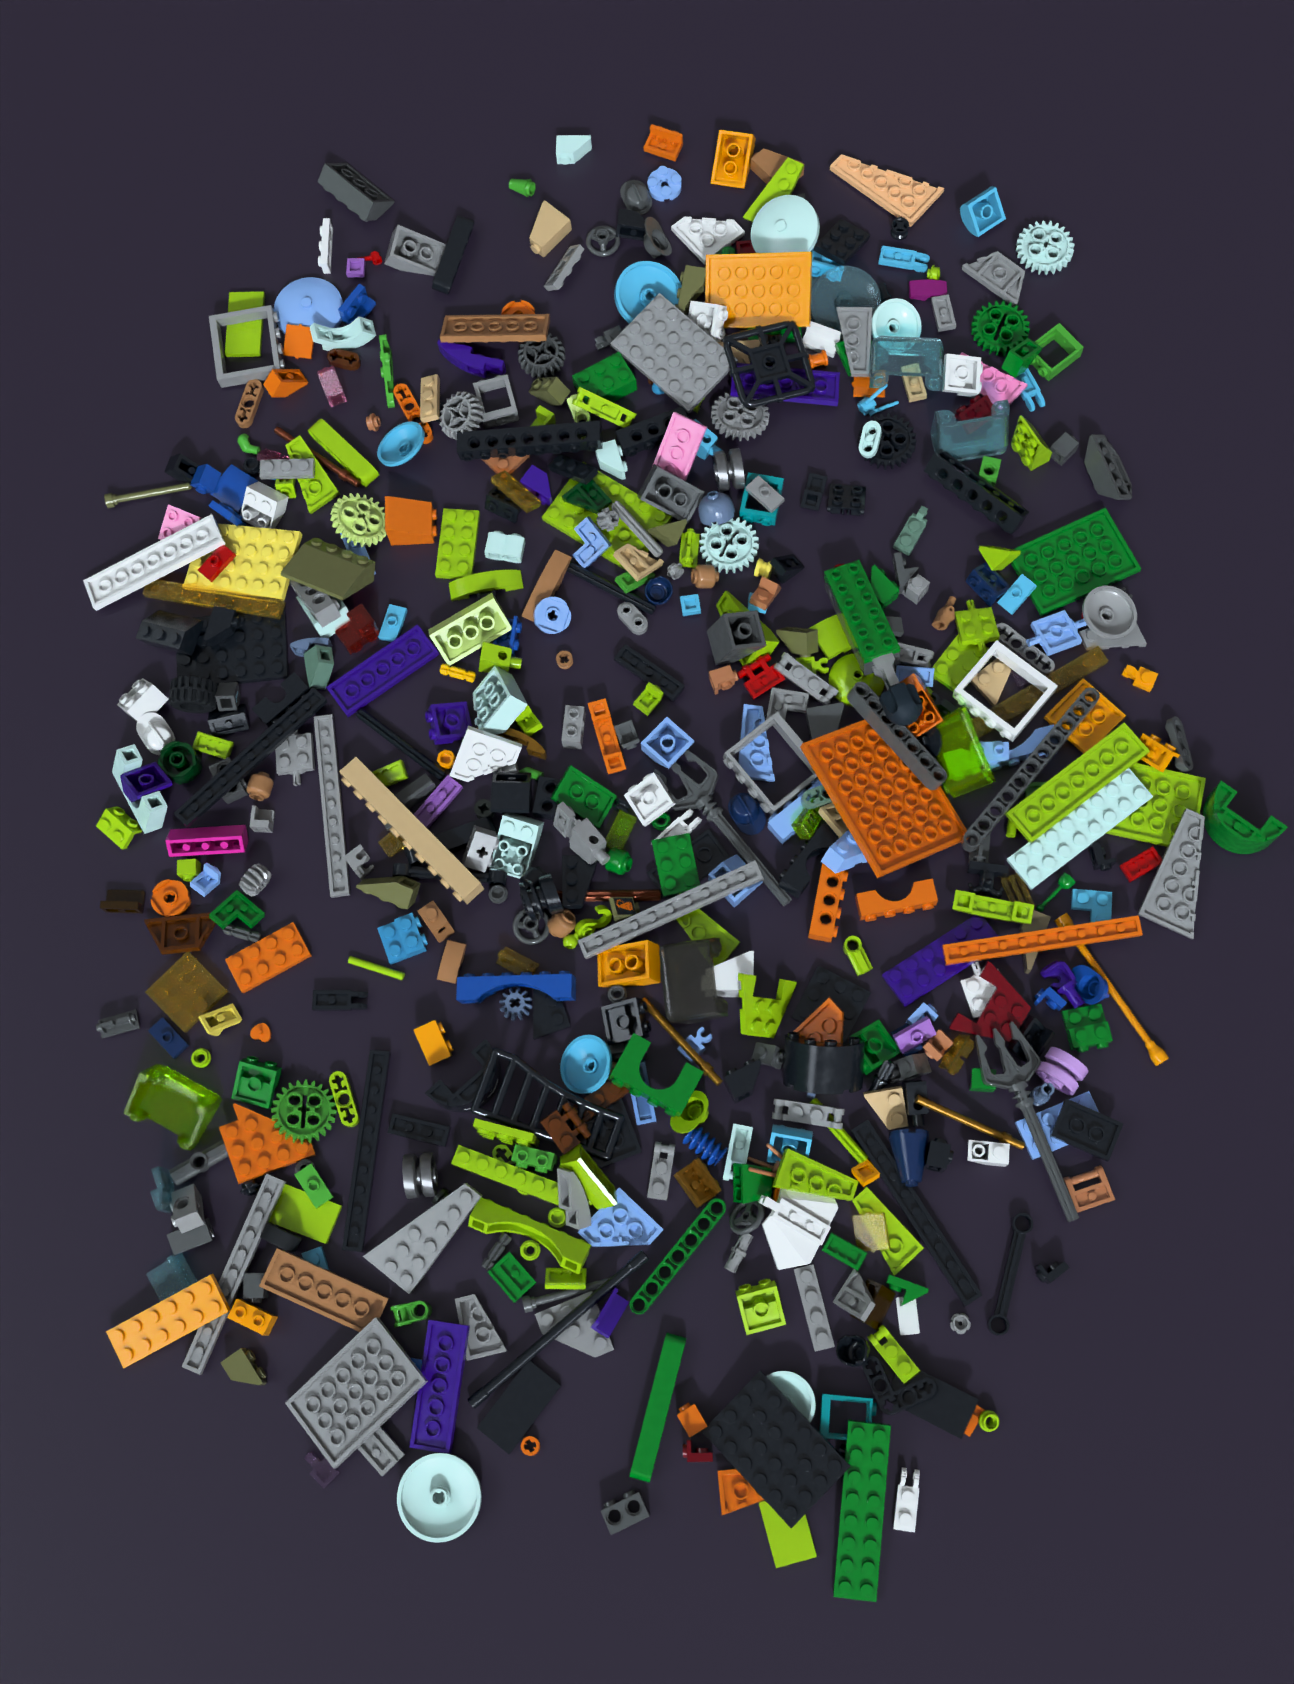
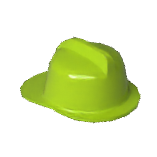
[670,1090,709,1134]

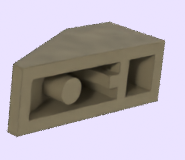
[1019,910,1051,974]

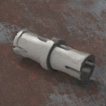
[724,1233,754,1273]

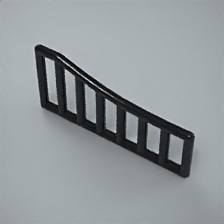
[470,1048,624,1160]

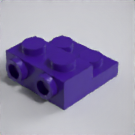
[425,701,472,745]

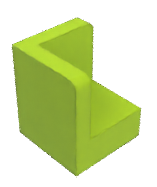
[531,405,556,426]

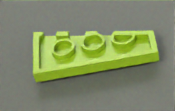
[285,435,340,514]
[676,909,741,967]
[852,1187,924,1276]

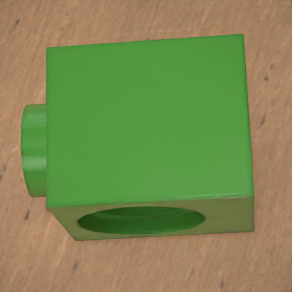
[979,456,1002,486]

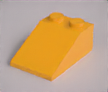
[711,130,756,189]
[597,940,661,987]

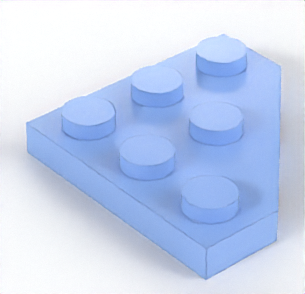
[578,1187,664,1247]

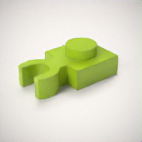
[796,656,829,674]

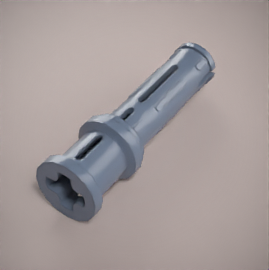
[1029,1083,1055,1107]

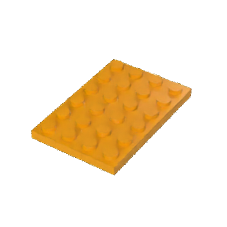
[705,252,812,329]

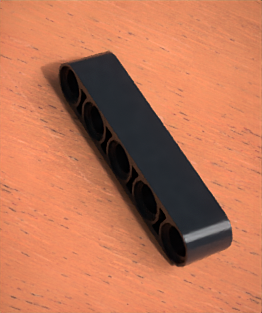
[432,215,475,295]
[404,816,498,866]

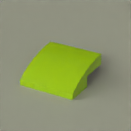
[809,614,852,660]

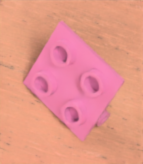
[158,505,201,540]

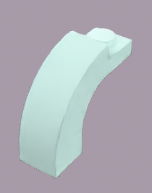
[310,316,376,351]

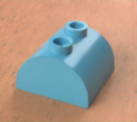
[960,186,1006,237]
[767,1124,813,1163]

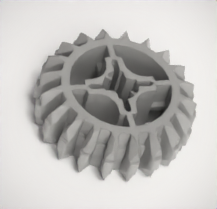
[439,391,484,440]

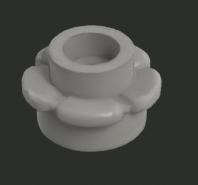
[667,563,684,580]
[950,1313,971,1334]

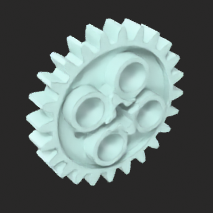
[1016,220,1074,275]
[699,517,759,574]

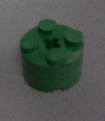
[158,741,202,784]

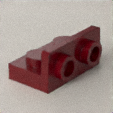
[952,395,998,434]
[683,1440,713,1462]

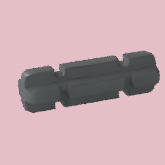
[223,924,261,943]
[481,1233,512,1270]

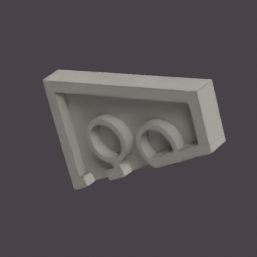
[1078,623,1147,650]
[455,1294,508,1361]

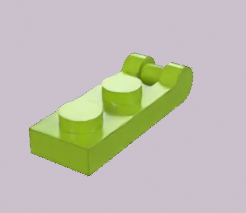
[867,1324,921,1385]

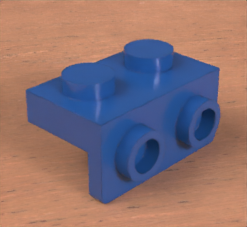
[493,616,522,657]

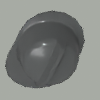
[620,180,652,215]
[643,217,672,258]

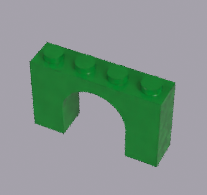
[609,1033,704,1117]

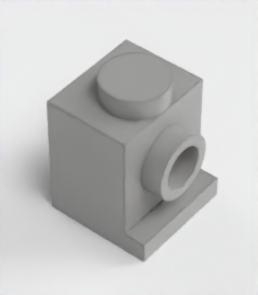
[902,574,930,605]

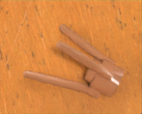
[747,1143,783,1177]

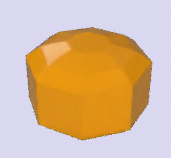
[437,750,456,769]

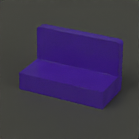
[590,1287,629,1338]

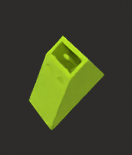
[1011,415,1052,471]

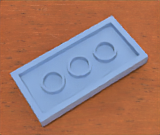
[1015,1091,1099,1160]

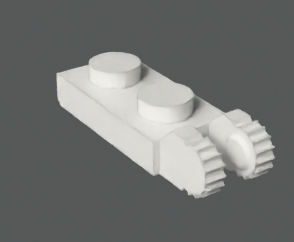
[651,809,702,844]
[893,1467,920,1532]

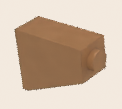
[751,148,805,184]

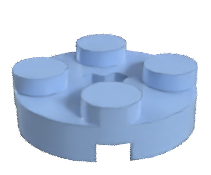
[647,166,682,201]
[533,597,571,634]

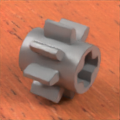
[597,507,619,532]

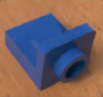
[1034,986,1067,1011]

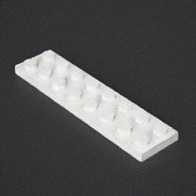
[83,514,226,611]

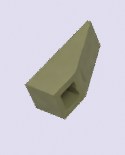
[356,876,421,910]

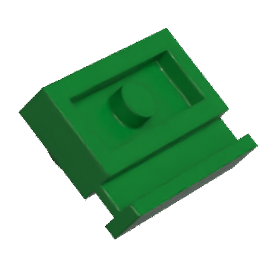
[488,1252,537,1303]

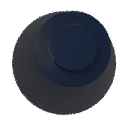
[889,1129,929,1187]

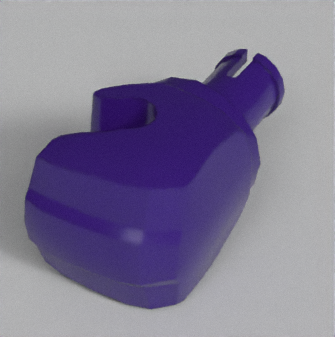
[1040,960,1085,1009]

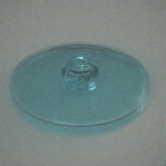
[811,266,881,339]

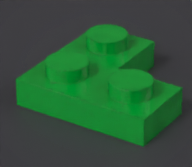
[209,890,265,930]

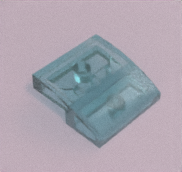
[150,1166,174,1213]

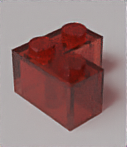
[334,603,379,655]

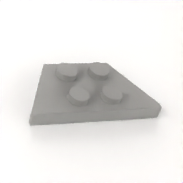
[962,251,1025,307]

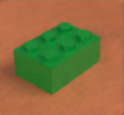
[572,352,637,414]

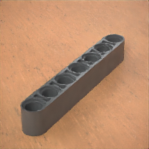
[847,682,947,790]

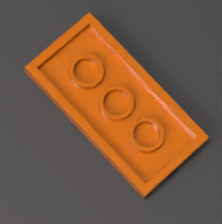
[225,922,312,994]

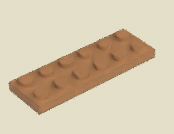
[440,314,550,343]
[259,1248,389,1332]

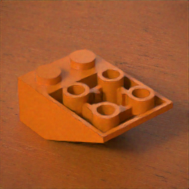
[887,673,944,738]

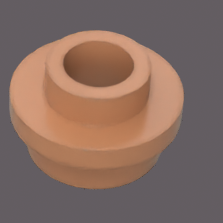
[366,413,381,431]

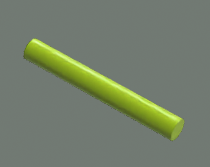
[348,956,405,980]

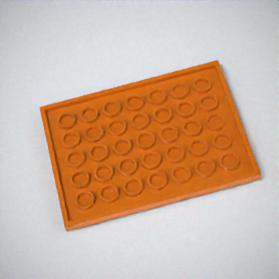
[800,719,968,878]

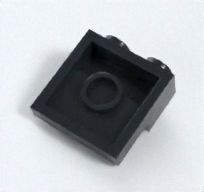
[601,997,652,1046]

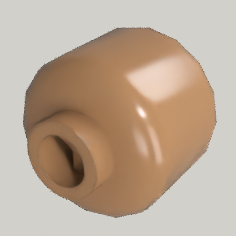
[691,564,719,589]
[246,772,274,801]
[547,910,576,938]

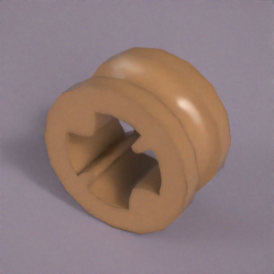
[556,651,573,669]

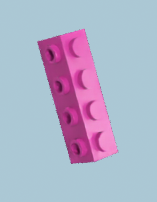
[165,825,249,857]

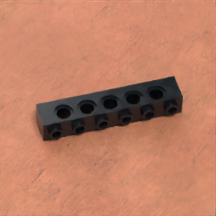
[924,448,1029,534]

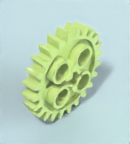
[330,493,386,547]

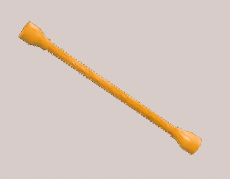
[1054,913,1169,1066]

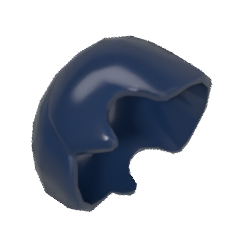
[645,576,673,605]

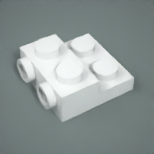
[688,301,728,342]
[942,354,983,397]
[624,772,676,826]

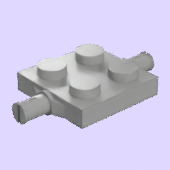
[275,729,315,786]

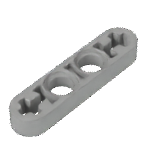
[997,623,1055,676]

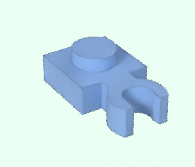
[677,1027,712,1063]

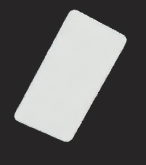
[896,1297,920,1335]

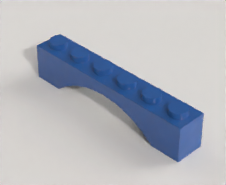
[456,971,576,1004]

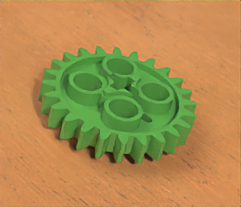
[271,1079,337,1144]

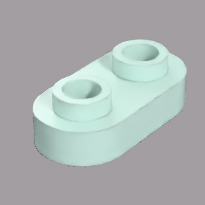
[859,421,882,458]

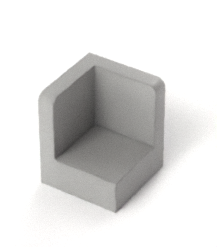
[249,805,275,833]

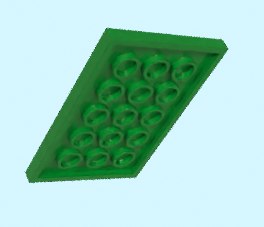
[1011,508,1141,616]

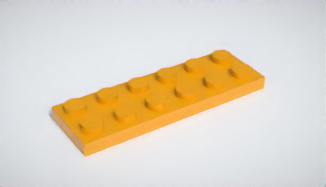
[106,1274,231,1368]

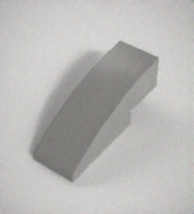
[557,1167,592,1230]

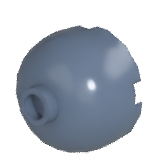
[698,491,735,526]

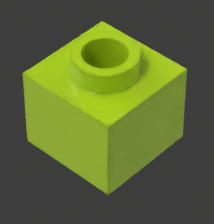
[177,859,201,882]

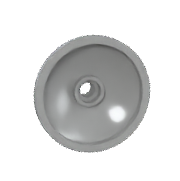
[1082,586,1137,640]

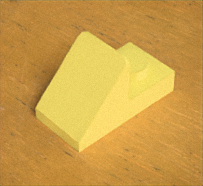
[198,1003,242,1036]

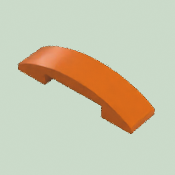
[588,698,626,775]

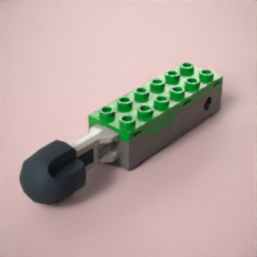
[824,560,923,726]

